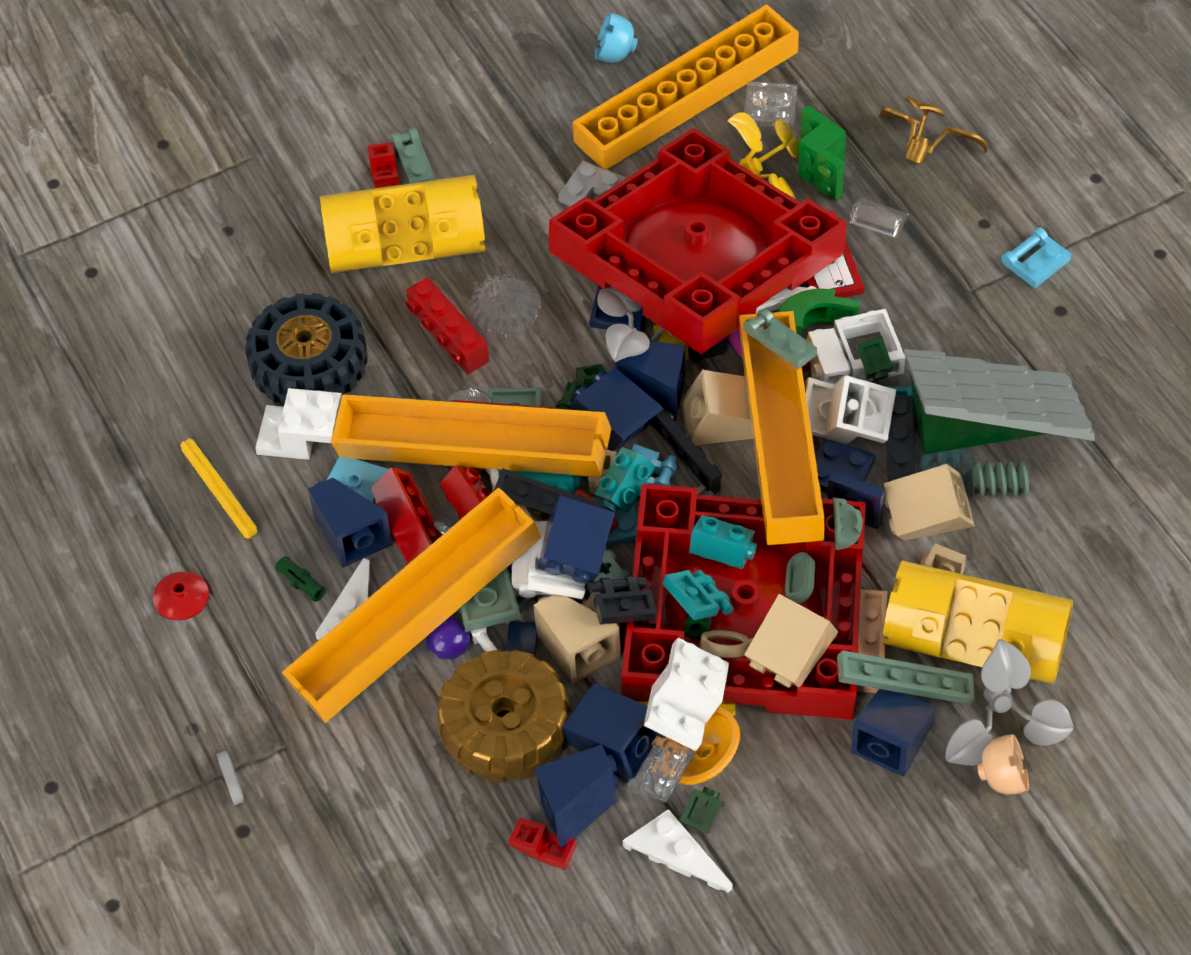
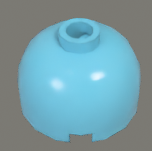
[595,12,638,63]

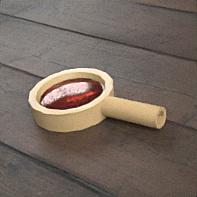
[700,630,753,658]

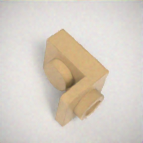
[920,543,966,574]

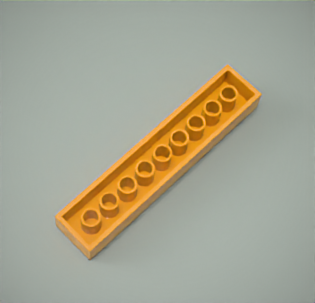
[573,4,799,170]

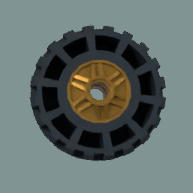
[245,293,368,406]

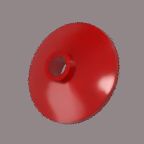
[153,572,209,621]

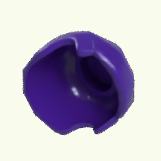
[426,617,470,659]

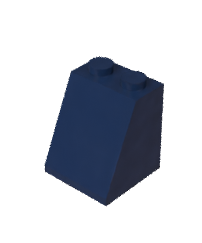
[612,341,686,420]
[569,368,663,451]
[308,478,392,568]
[538,496,615,584]
[563,683,663,785]
[851,689,936,777]
[535,744,619,848]

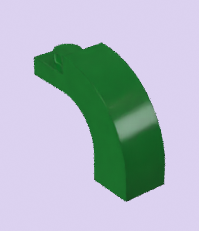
[778,289,860,336]

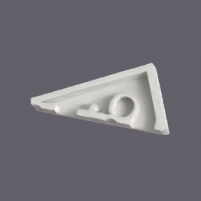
[315,558,370,640]
[623,809,732,893]

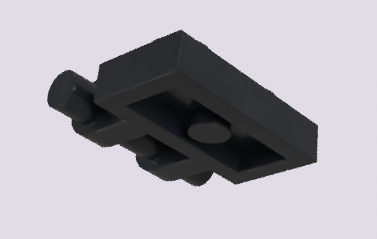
[588,575,657,625]

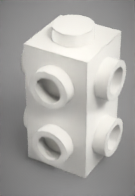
[806,328,852,384]

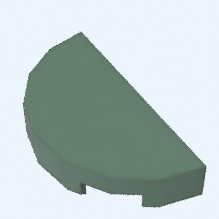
[832,498,863,550]

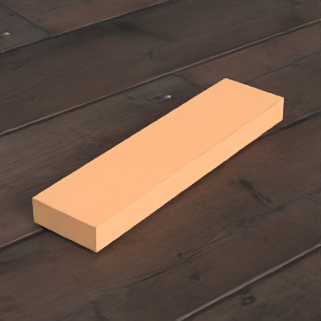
[856,589,888,693]

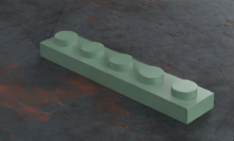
[837,651,975,705]

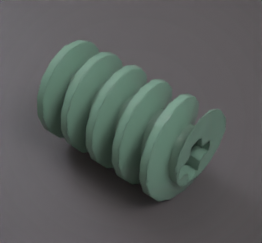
[970,461,1029,497]

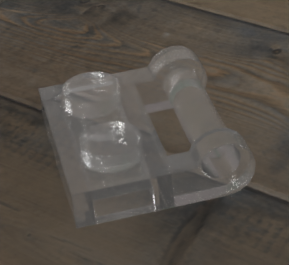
[626,736,695,803]

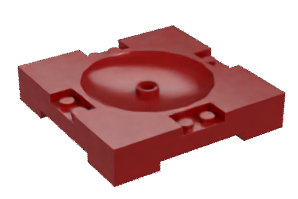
[549,128,847,354]
[621,484,866,720]

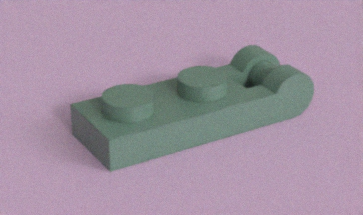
[391,127,435,184]
[743,308,817,369]

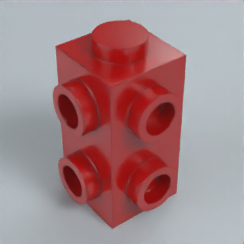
[439,465,492,520]

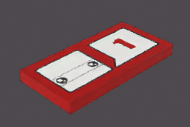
[805,210,864,298]

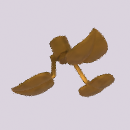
[879,96,988,165]

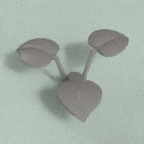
[597,287,675,362]
[945,639,1074,766]

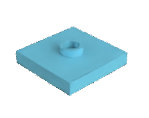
[327,457,389,504]

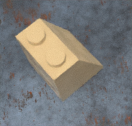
[681,370,753,445]
[883,464,974,541]
[534,594,621,684]
[744,594,838,688]

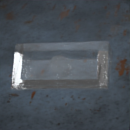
[849,198,908,238]

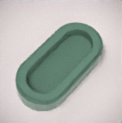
[785,552,815,604]

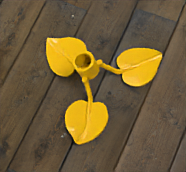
[727,112,799,199]

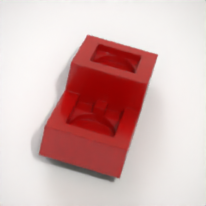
[367,142,399,188]
[508,817,577,870]

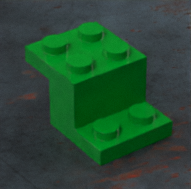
[798,105,846,201]

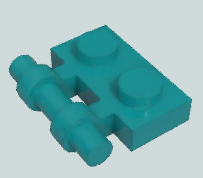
[662,570,733,620]

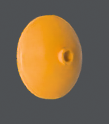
[660,707,740,785]

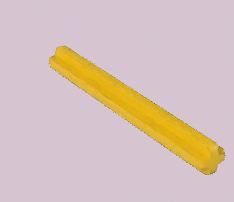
[180,438,258,539]

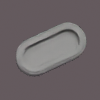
[216,750,244,805]

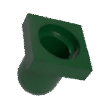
[682,613,711,640]

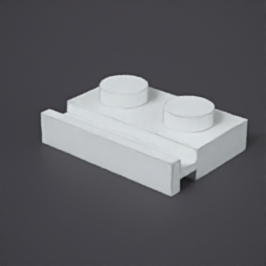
[526,552,585,599]

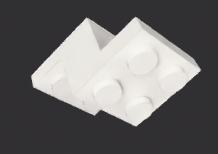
[804,375,896,445]
[255,388,342,460]
[644,638,729,751]

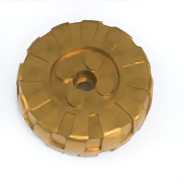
[437,649,571,783]

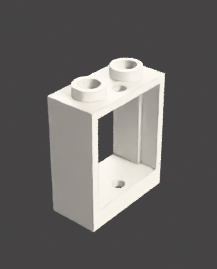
[834,309,905,382]

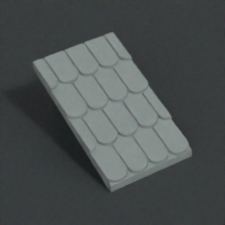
[904,349,1095,455]

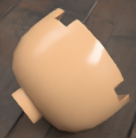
[977,734,1029,795]

